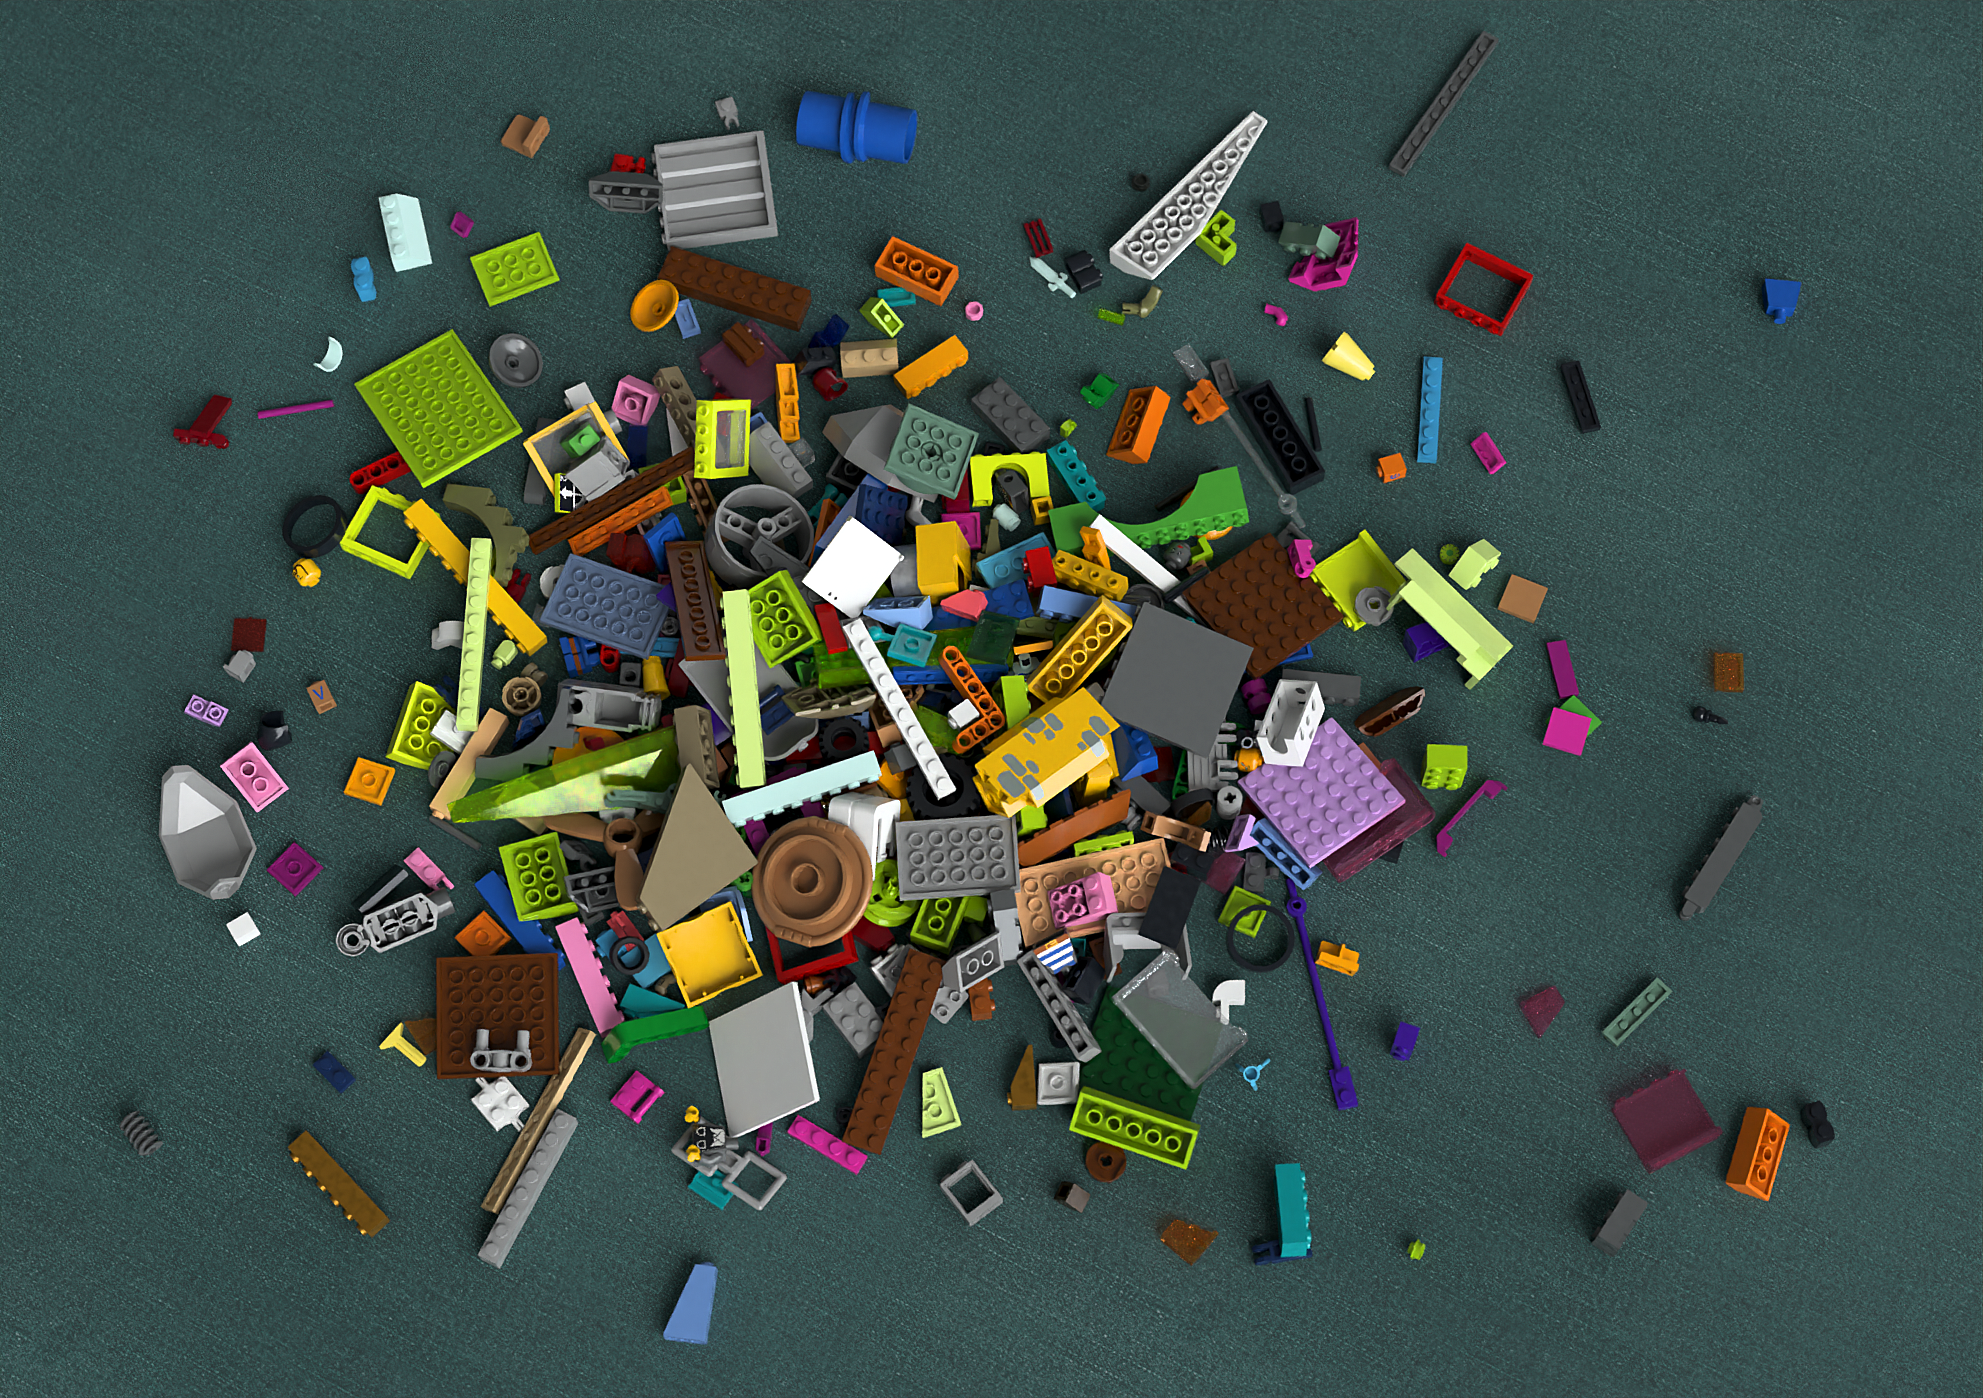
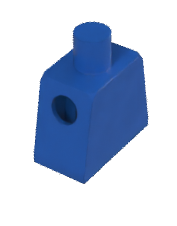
[1762,278,1801,324]

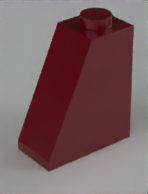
[851,916,895,954]

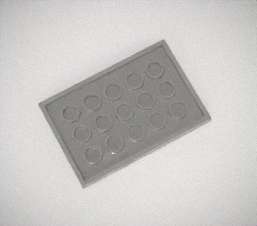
[895,814,1021,901]

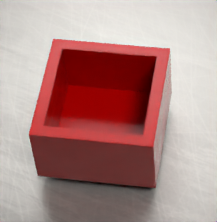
[1021,546,1057,598]

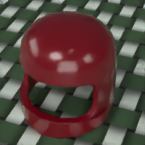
[812,367,848,401]

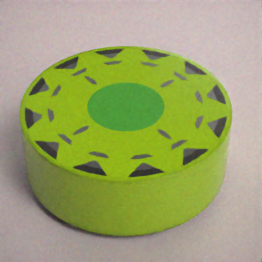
[1439,544,1459,565]

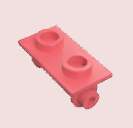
[607,910,645,952]

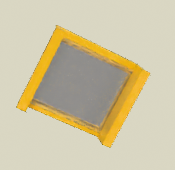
[523,401,630,499]

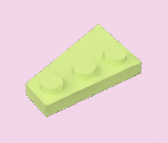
[922,1067,961,1138]

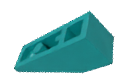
[620,984,686,1018]

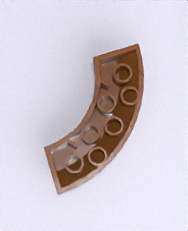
[1017,789,1131,868]

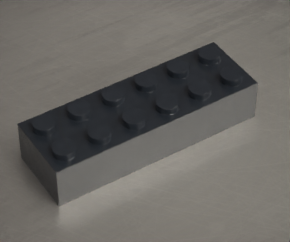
[1235,379,1325,496]

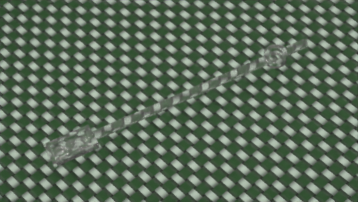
[1173,344,1306,529]

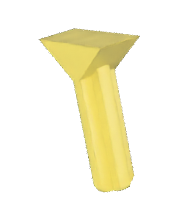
[379,1022,427,1067]

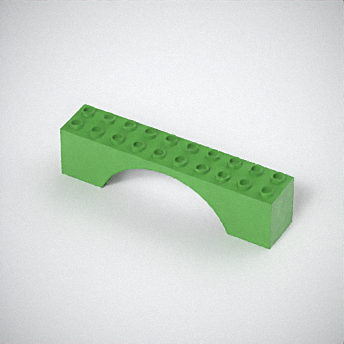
[1048,466,1249,561]

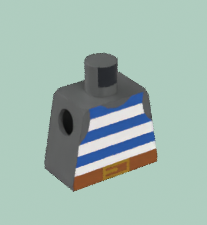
[1033,927,1078,979]

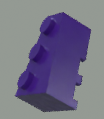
[1402,622,1450,663]

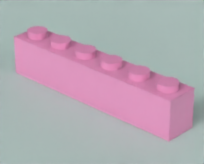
[555,917,625,1038]

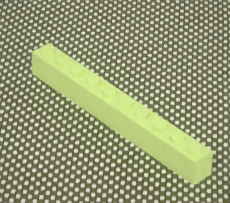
[456,538,493,732]
[720,589,767,790]

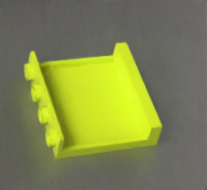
[1309,530,1406,632]

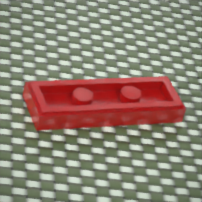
[814,603,848,654]

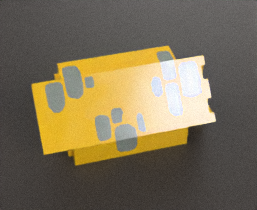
[972,687,1120,818]

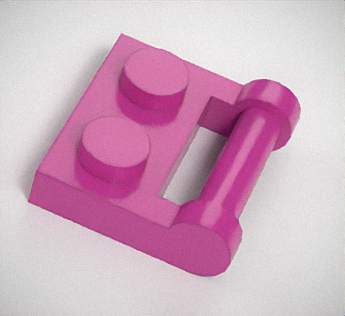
[610,1070,664,1124]

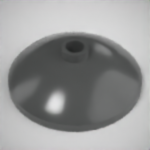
[488,333,543,388]

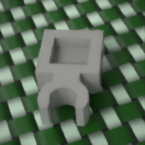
[715,97,739,130]

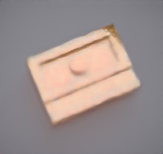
[1713,652,1744,693]

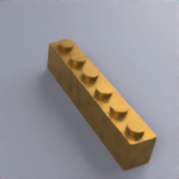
[288,1131,390,1237]

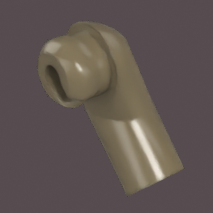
[655,974,677,996]

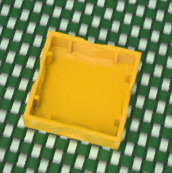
[656,900,763,1008]

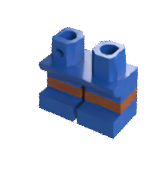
[559,636,601,678]

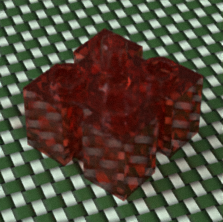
[606,533,656,574]

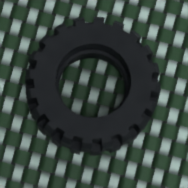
[906,753,983,821]

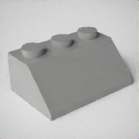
[942,931,1004,993]

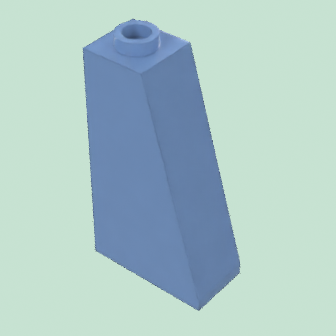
[663,1262,718,1345]

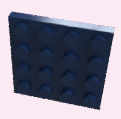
[855,484,907,547]

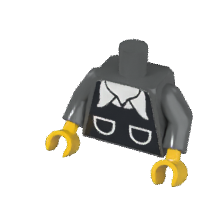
[685,1106,738,1168]

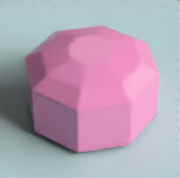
[965,301,983,321]

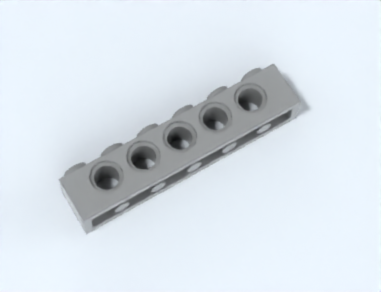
[1017,949,1102,1062]

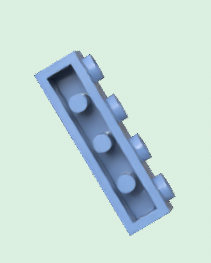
[1250,818,1322,890]

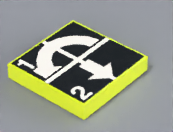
[555,473,589,514]

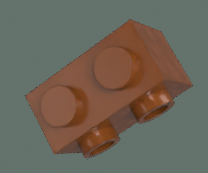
[968,978,996,1021]

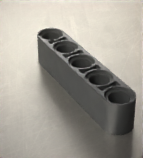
[524,418,559,505]

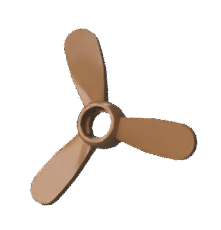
[543,793,673,911]

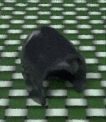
[257,711,292,751]

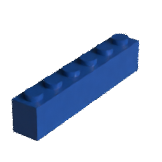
[474,870,566,971]

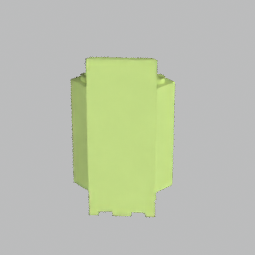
[1386,548,1513,690]

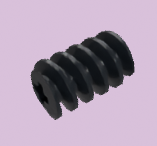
[1206,824,1233,853]

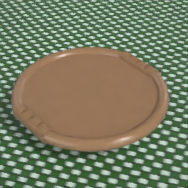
[751,815,873,948]

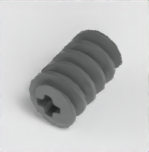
[119,1111,163,1156]

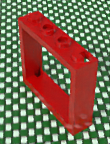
[1434,243,1534,336]
[765,926,859,985]

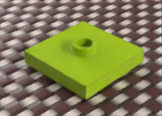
[1218,886,1271,938]

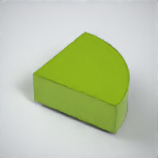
[1060,419,1077,438]

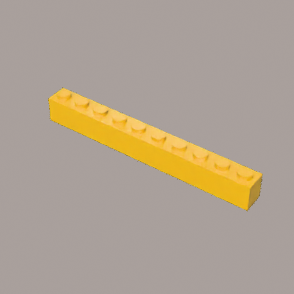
[403,499,547,657]

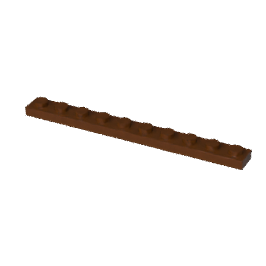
[529,446,695,555]

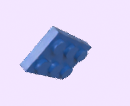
[643,512,687,574]

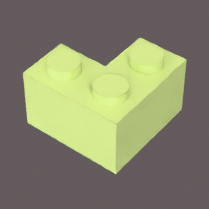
[1448,539,1501,590]

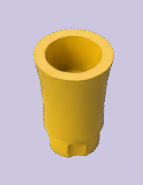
[642,655,670,700]

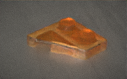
[404,1018,437,1056]

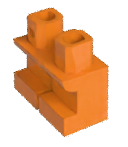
[1182,378,1229,425]

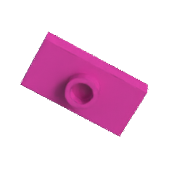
[1470,432,1507,474]

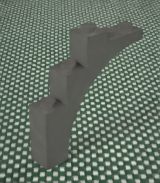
[475,686,580,782]

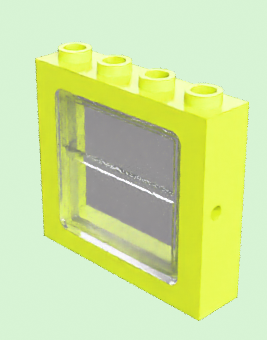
[694,399,751,479]

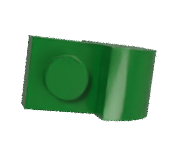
[1080,373,1120,409]

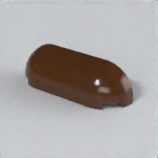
[1355,686,1425,737]

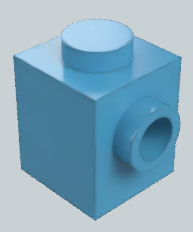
[595,928,628,963]

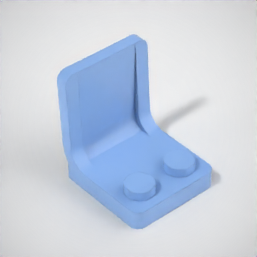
[699,886,753,942]

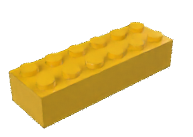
[1026,595,1133,703]

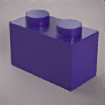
[1390,1022,1420,1061]

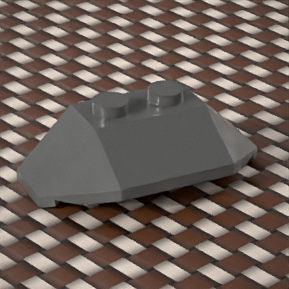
[589,171,663,214]
[563,866,620,913]

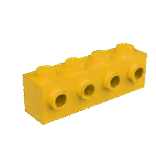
[1052,550,1128,602]

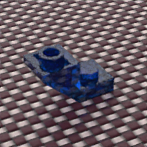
[808,315,850,349]
[627,425,648,468]

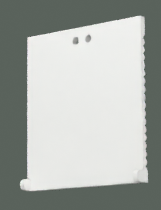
[802,516,904,618]

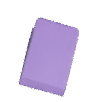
[1224,814,1259,852]

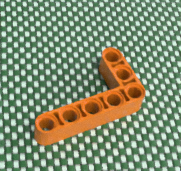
[938,646,1005,753]

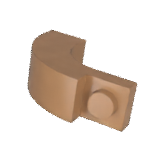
[1140,811,1211,852]

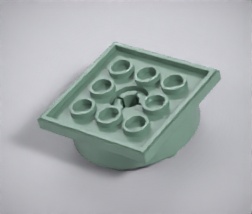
[883,403,979,500]

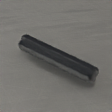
[1161,567,1210,604]

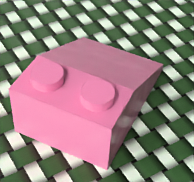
[220,741,289,812]

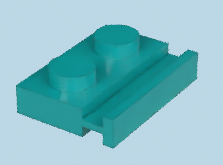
[688,1170,739,1210]

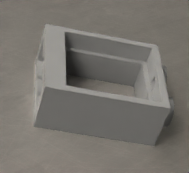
[940,1160,1003,1227]

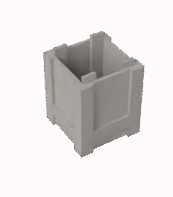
[565,435,630,502]

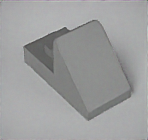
[801,988,835,1016]

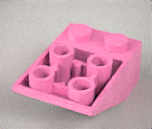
[1047,872,1118,929]

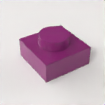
[450,211,474,238]

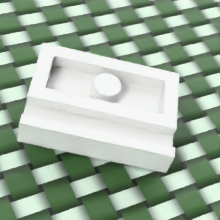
[429,710,475,755]

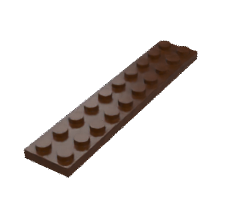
[841,948,947,1155]

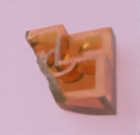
[1160,1219,1219,1266]

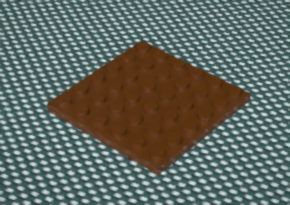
[1180,532,1344,681]
[436,953,560,1080]

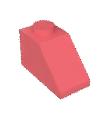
[940,589,988,623]

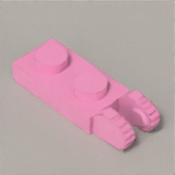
[403,847,454,891]

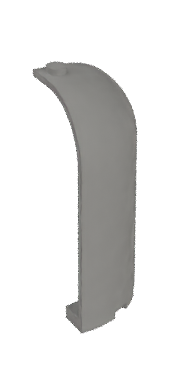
[678,629,819,761]

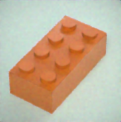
[875,236,959,306]

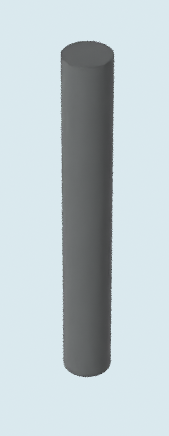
[429,815,482,851]

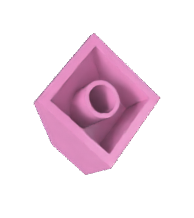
[611,375,660,429]

